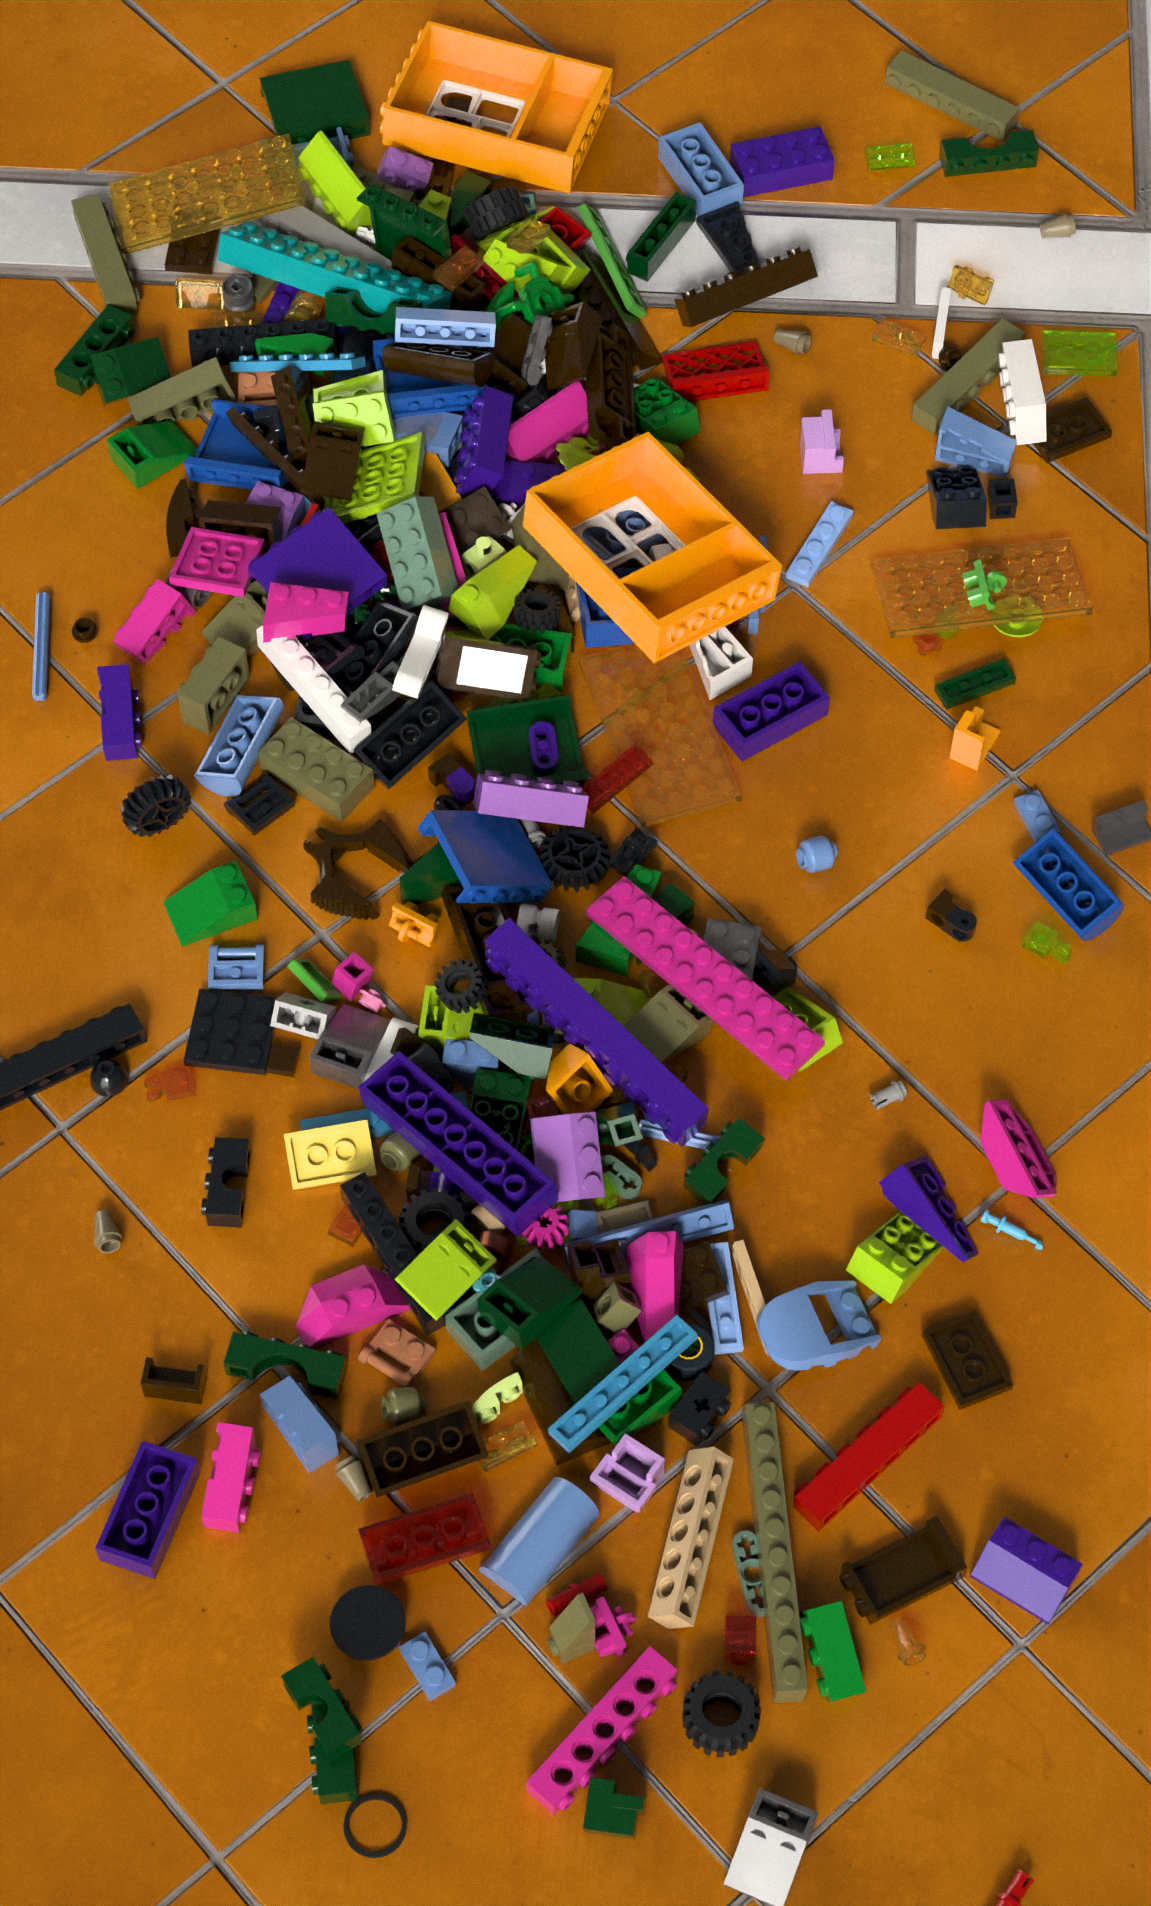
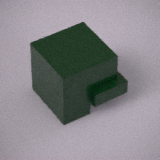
[583,1777,646,1840]

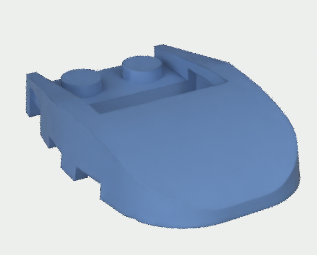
[757,1281,882,1371]

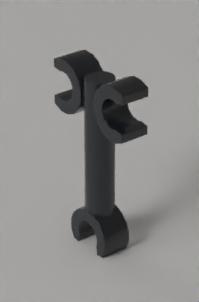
[623,1140,657,1173]

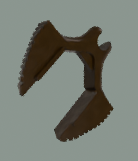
[303,819,413,920]

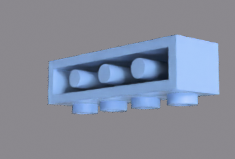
[395,307,496,347]

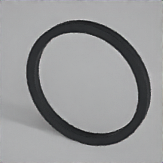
[344,1794,407,1858]

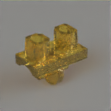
[947,265,994,306]

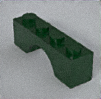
[939,130,1039,177]
[325,286,423,334]
[526,1101,643,1165]
[223,1331,347,1400]

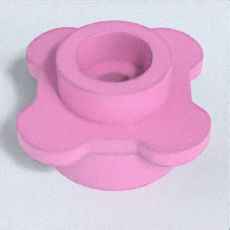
[358,989,386,1012]

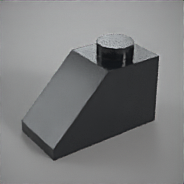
[512,374,557,420]
[753,950,798,996]

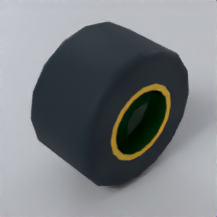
[665,1323,714,1381]

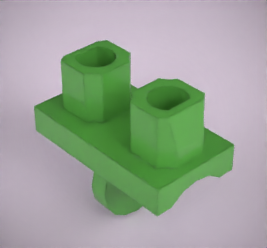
[962,559,1007,611]

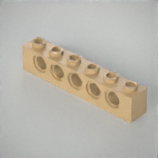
[648,1447,734,1629]

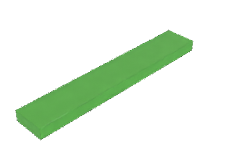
[578,203,647,319]

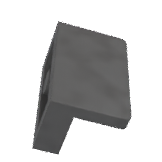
[1092,800,1151,855]

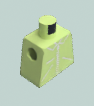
[461,536,507,578]

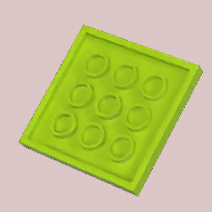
[323,432,426,524]

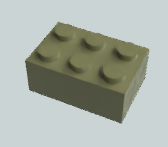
[177,637,250,735]

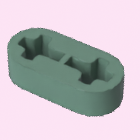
[601,1155,642,1200]

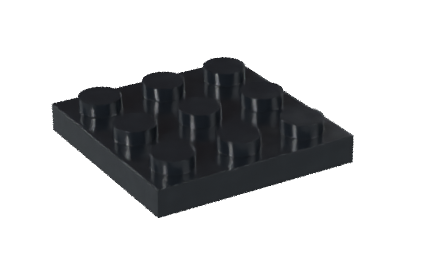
[183,989,277,1075]

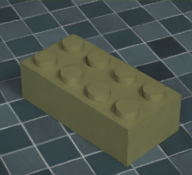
[258,717,375,822]

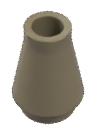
[1040,214,1076,238]
[774,329,811,355]
[94,1210,122,1254]
[335,1455,373,1502]

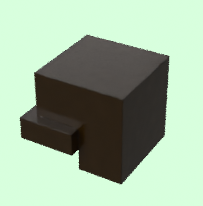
[567,1240,631,1307]

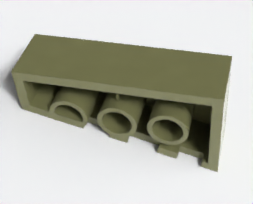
[127,357,238,425]

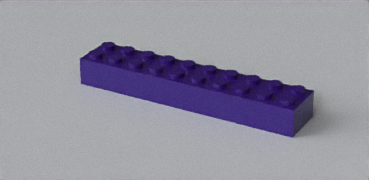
[485,918,709,1147]

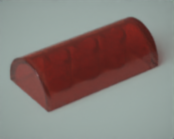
[358,1493,491,1586]

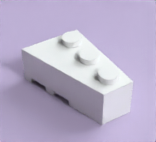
[689,627,753,700]

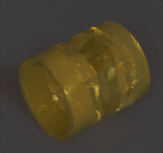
[283,290,325,322]

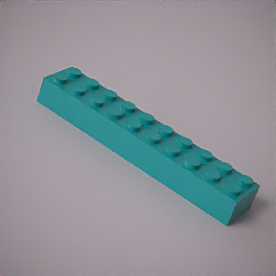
[218,221,452,313]

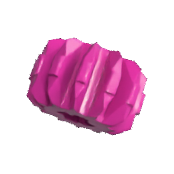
[522,1205,569,1251]

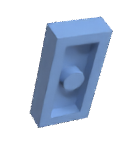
[1013,790,1061,843]
[399,1632,456,1701]

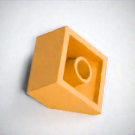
[546,1043,614,1115]

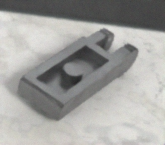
[520,315,552,386]

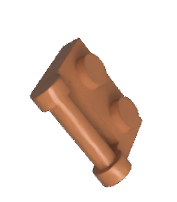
[236,371,279,407]
[358,1319,436,1387]

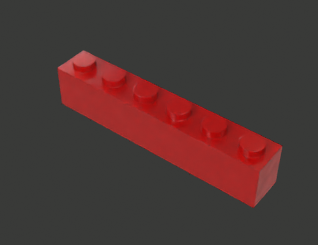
[793,1382,945,1532]

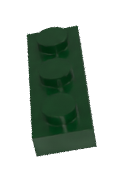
[934,659,1016,710]

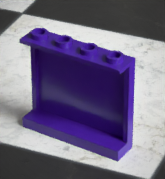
[248,508,387,643]

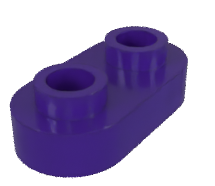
[529,721,558,773]

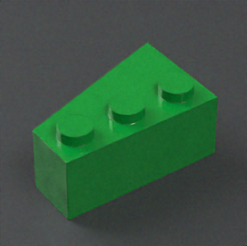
[799,1601,866,1702]

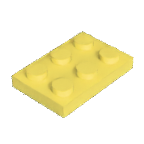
[284,1120,377,1190]

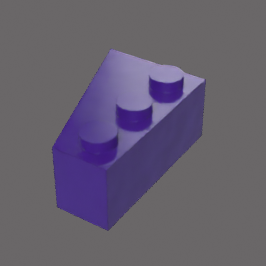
[490,460,566,512]
[97,664,142,761]

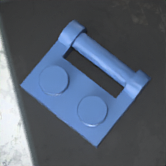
[208,944,265,990]

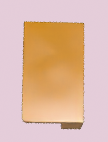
[949,706,1000,771]

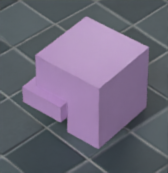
[800,409,844,474]
[590,1433,665,1513]

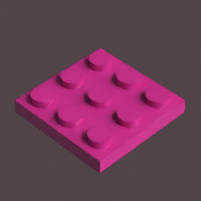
[169,527,265,597]

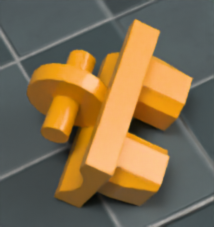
[389,901,440,948]

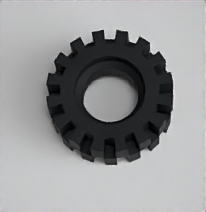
[514,588,561,633]
[435,959,489,1013]

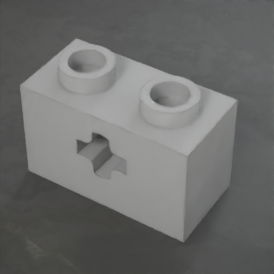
[270,992,337,1039]

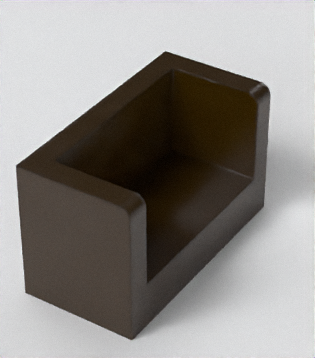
[141,1357,207,1404]

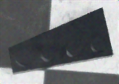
[696,201,760,273]

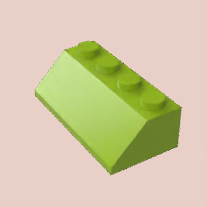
[297,130,372,236]

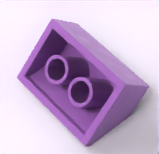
[530,1111,605,1202]

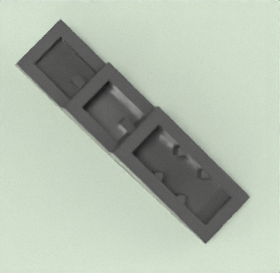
[341,655,405,723]

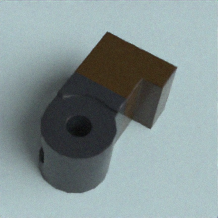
[925,889,977,942]

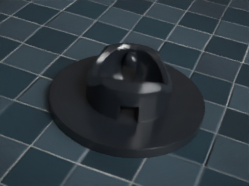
[330,1585,406,1661]

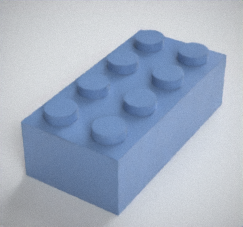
[658,122,744,216]

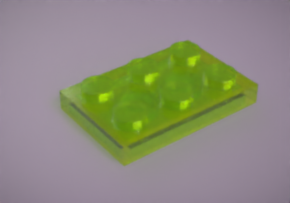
[1042,330,1117,377]

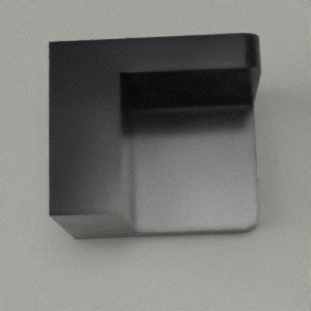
[253,407,286,446]

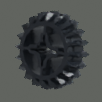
[120,775,191,837]
[538,825,611,893]

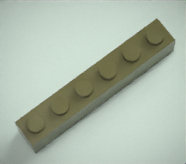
[885,50,1020,141]
[71,194,140,314]
[911,318,1026,435]

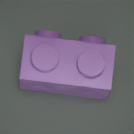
[376,146,433,195]

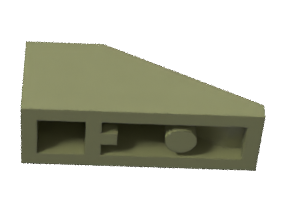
[546,1593,596,1664]

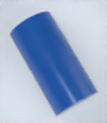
[1012,828,1124,941]

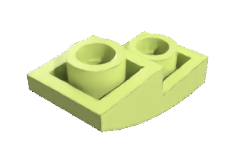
[472,1372,523,1424]

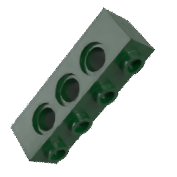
[54,305,135,397]

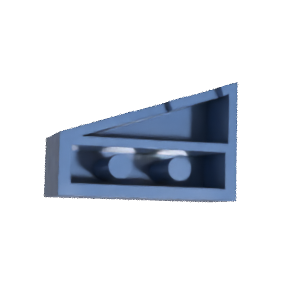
[260,1376,340,1473]

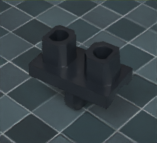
[609,828,658,877]

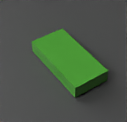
[287,959,342,1002]

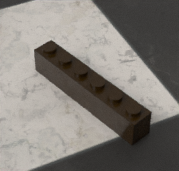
[674,246,818,327]

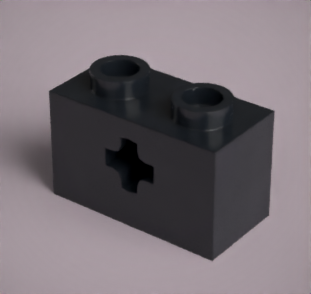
[668,1372,732,1446]

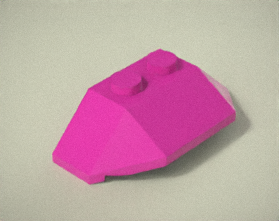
[980,1100,1057,1198]
[296,1264,410,1349]

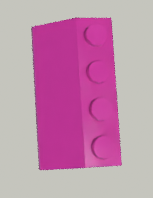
[505,381,588,464]

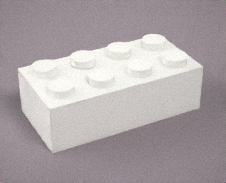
[998,339,1046,445]

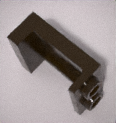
[485,313,532,395]

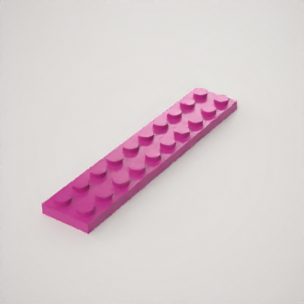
[586,876,825,1081]

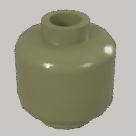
[380,1131,421,1171]
[381,1387,426,1426]

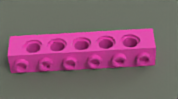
[526,1646,678,1815]

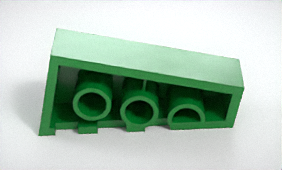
[576,865,661,976]

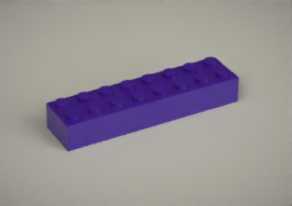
[358,1051,559,1237]

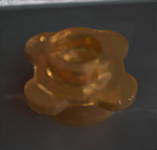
[913,629,942,655]

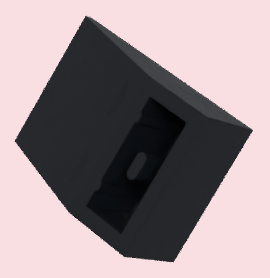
[926,466,987,529]

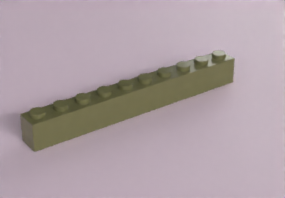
[742,1402,808,1703]

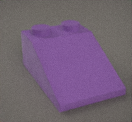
[246,481,306,541]

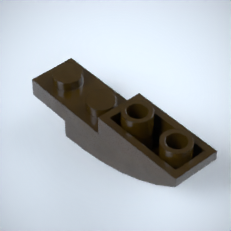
[166,478,199,558]

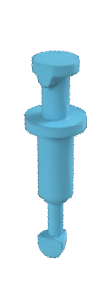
[980,1209,1043,1250]

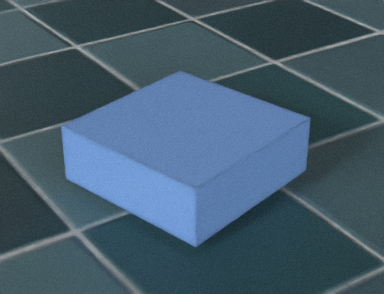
[568,1210,598,1240]

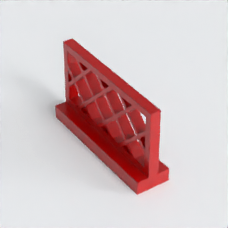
[662,341,769,402]

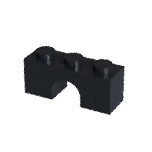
[201,1137,251,1228]

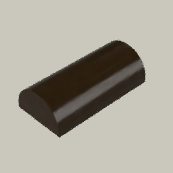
[383,342,494,387]
[510,1341,610,1466]

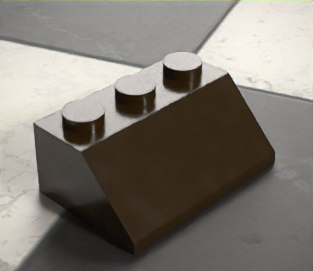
[199,500,283,556]

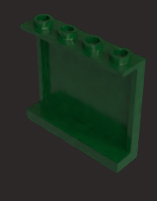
[259,60,370,147]
[356,183,453,263]
[467,695,587,790]

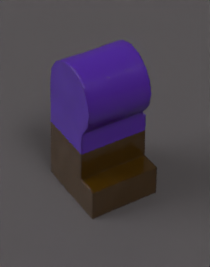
[428,753,475,805]
[405,1165,460,1199]

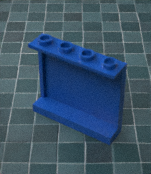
[373,338,487,419]
[184,399,295,490]
[418,810,553,904]

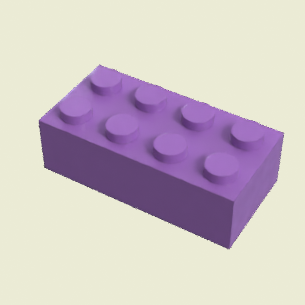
[473,770,589,828]

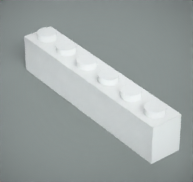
[256,626,371,754]

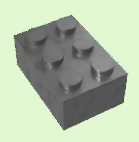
[704,918,762,981]

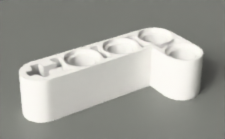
[392,605,449,699]

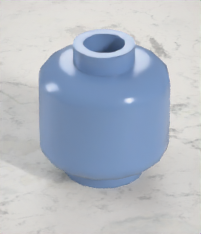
[796,836,838,873]

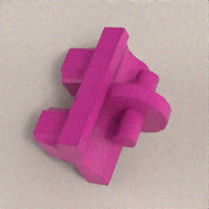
[590,1596,636,1658]

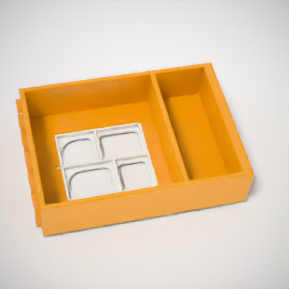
[380,21,613,194]
[523,432,782,663]

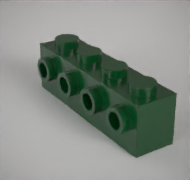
[626,192,697,282]

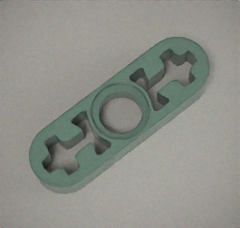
[732,1531,765,1617]

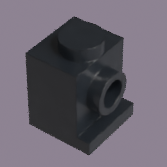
[987,478,1018,519]

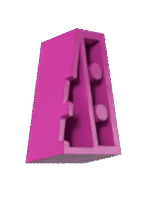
[113,579,196,665]
[263,582,349,643]
[202,1422,261,1533]

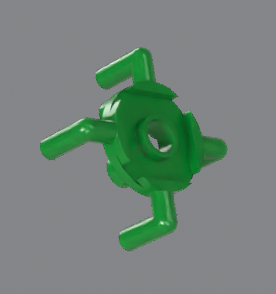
[496,262,575,326]

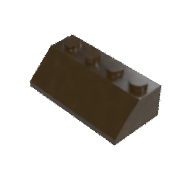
[356,1400,489,1498]

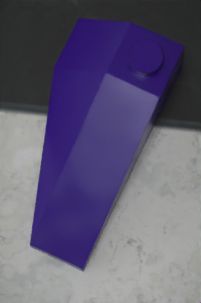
[879,1155,978,1262]

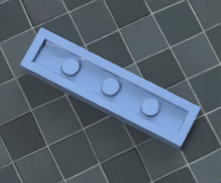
[786,501,854,588]
[707,1242,744,1355]

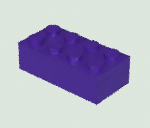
[730,126,834,197]
[454,386,513,496]
[713,662,830,762]
[95,1441,201,1579]

